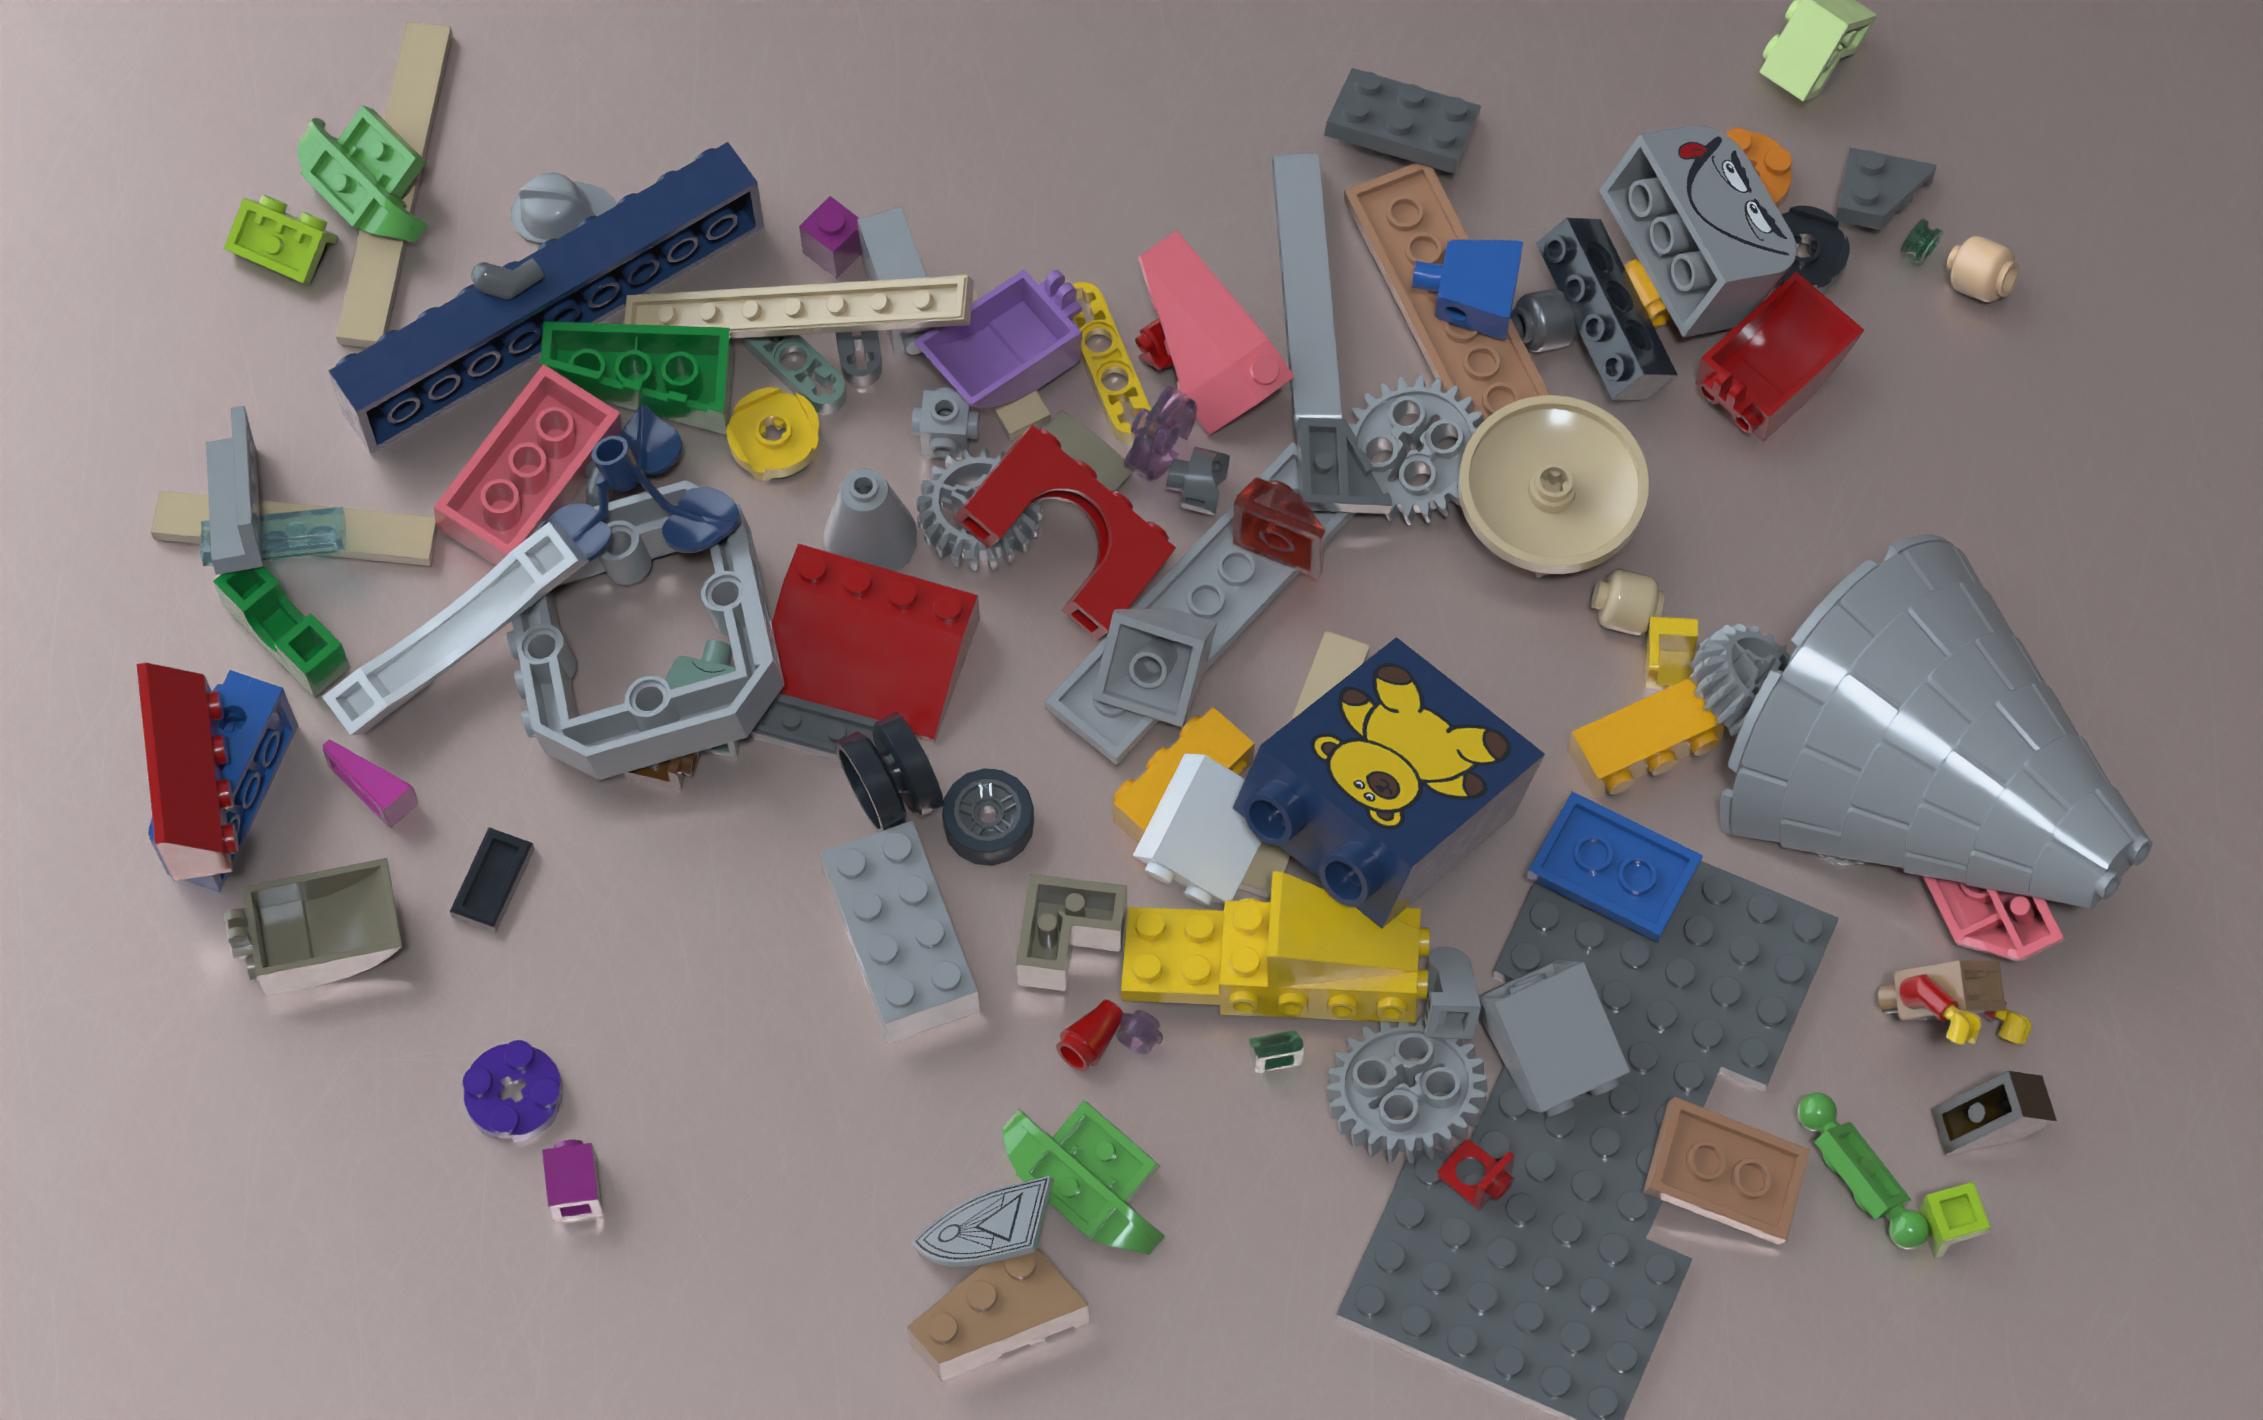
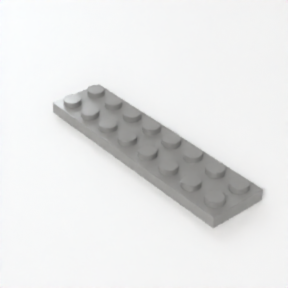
[1045,442,1355,766]

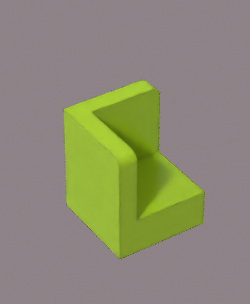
[1918,1182,1991,1258]

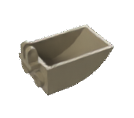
[224,858,402,996]

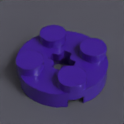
[462,1040,563,1142]

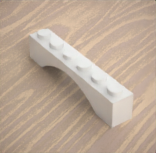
[322,522,589,735]

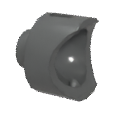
[1166,447,1230,515]

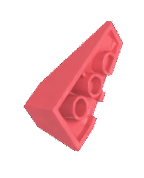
[1138,230,1295,436]

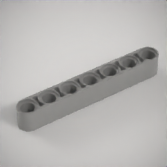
[1272,152,1342,440]

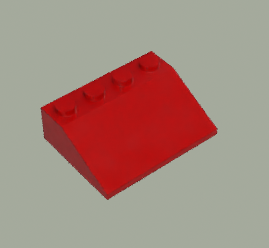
[771,543,980,743]

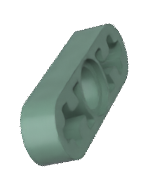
[742,335,846,414]

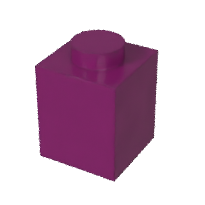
[799,196,861,279]
[542,1139,603,1221]

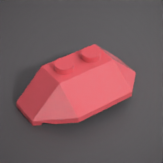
[1923,876,2065,962]

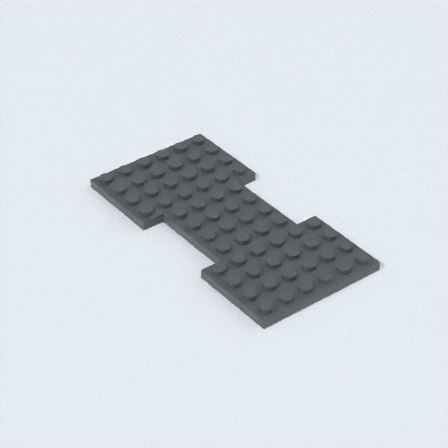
[1336,861,1839,1420]

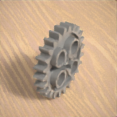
[1348,375,1485,525]
[1326,1016,1488,1163]

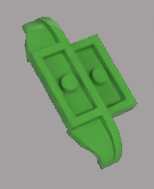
[297,105,427,243]
[1002,1100,1165,1255]

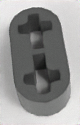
[835,330,882,387]

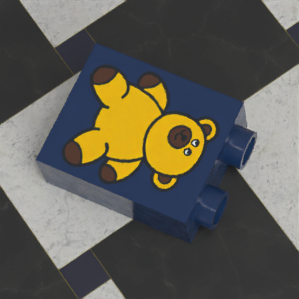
[1233,637,1545,928]

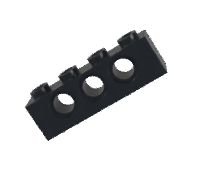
[1536,217,1678,400]

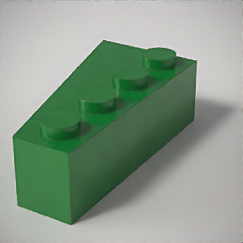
[540,321,734,435]

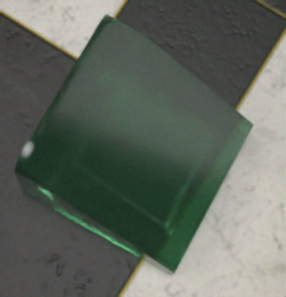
[1249,1031,1304,1073]

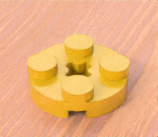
[726,387,821,481]

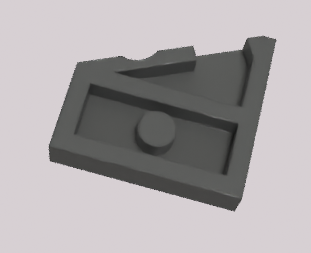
[1835,147,1936,230]
[1296,417,1393,514]

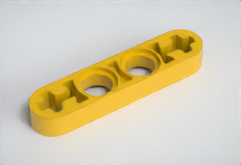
[1071,282,1152,444]

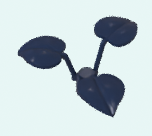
[541,405,741,564]

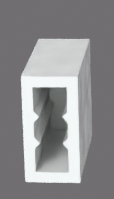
[1133,753,1262,907]

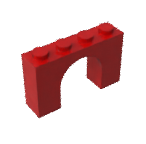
[953,425,1176,641]

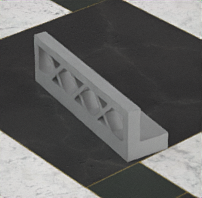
[206,406,263,575]

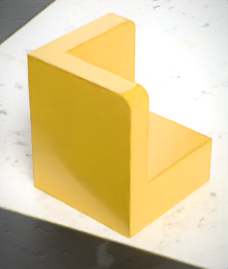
[1645,616,1698,689]

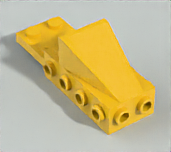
[1121,871,1430,1023]

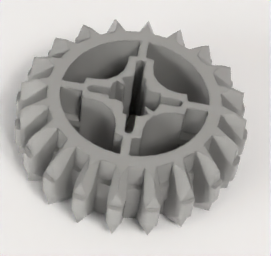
[916,447,1043,572]
[1690,622,1791,737]

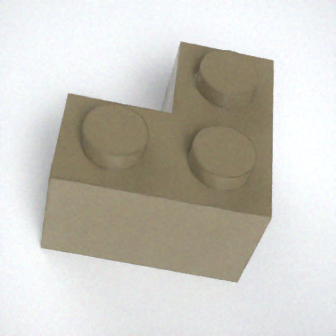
[1016,874,1127,991]

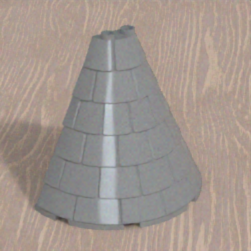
[1720,534,2153,909]

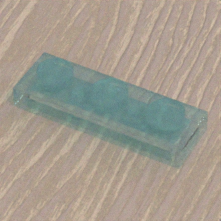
[200,506,346,567]

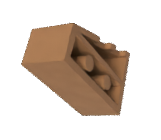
[907,1248,1089,1381]

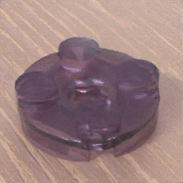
[1124,386,1197,480]

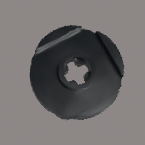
[1775,205,1850,295]

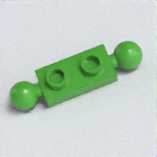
[1797,1092,1929,1250]

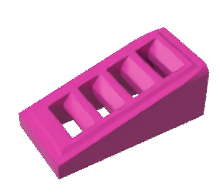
[322,739,418,828]

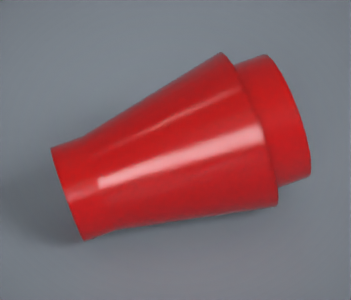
[1056,999,1125,1071]

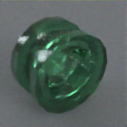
[1900,219,1943,266]

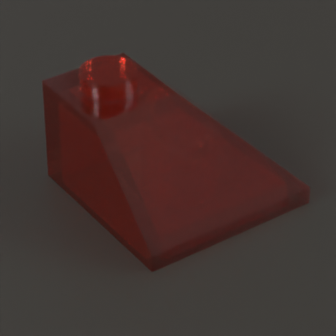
[1232,477,1326,579]

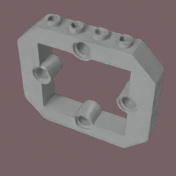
[507,480,785,780]

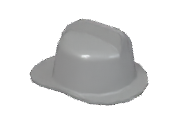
[511,172,617,243]

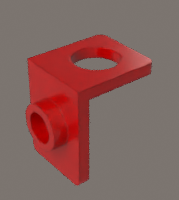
[1437,1139,1515,1211]

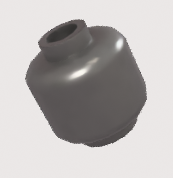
[1510,288,1578,352]

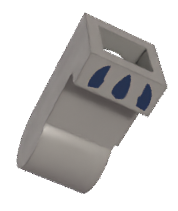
[1422,947,1481,1039]

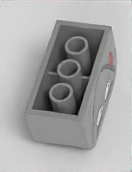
[1599,125,1796,337]

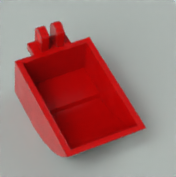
[1695,272,1864,443]

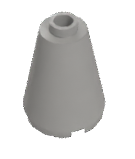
[823,468,917,572]

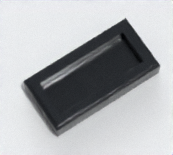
[449,827,535,933]

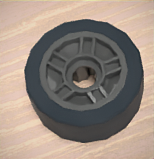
[942,768,1034,866]

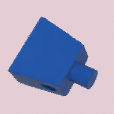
[1412,240,1523,340]

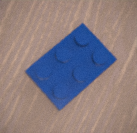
[1527,791,1703,942]

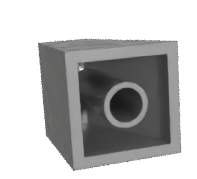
[1479,959,1630,1116]

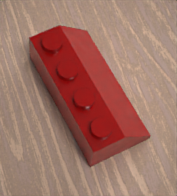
[136,662,239,881]

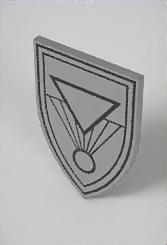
[911,1176,1054,1267]

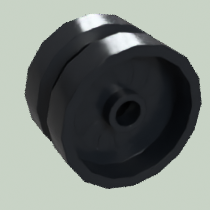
[835,712,944,832]

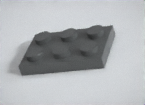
[1324,68,1481,173]

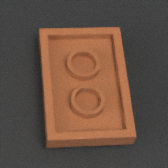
[1643,1097,1810,1245]

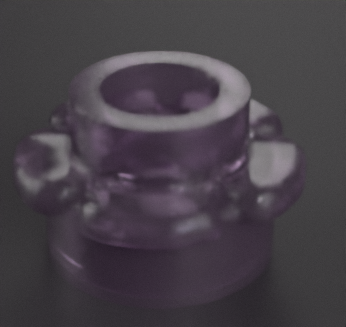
[1116,1010,1163,1055]

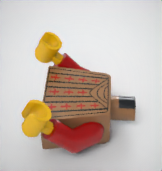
[1878,960,2032,1045]

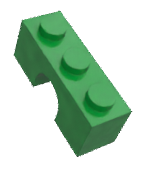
[213,566,351,698]

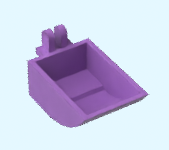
[913,269,1082,408]

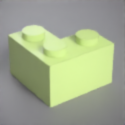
[1759,0,1878,101]

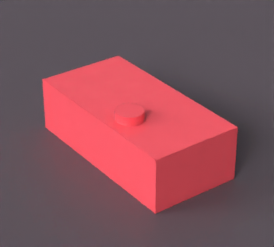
[433,364,622,566]

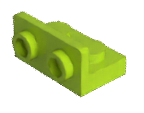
[223,194,338,285]

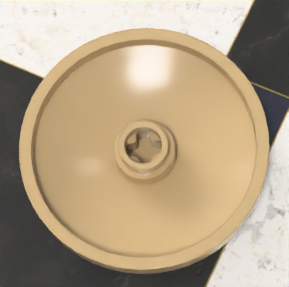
[1458,395,1649,574]

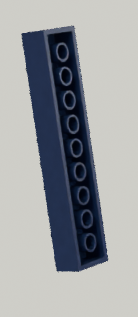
[328,142,764,455]

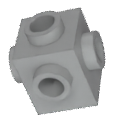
[912,387,980,460]

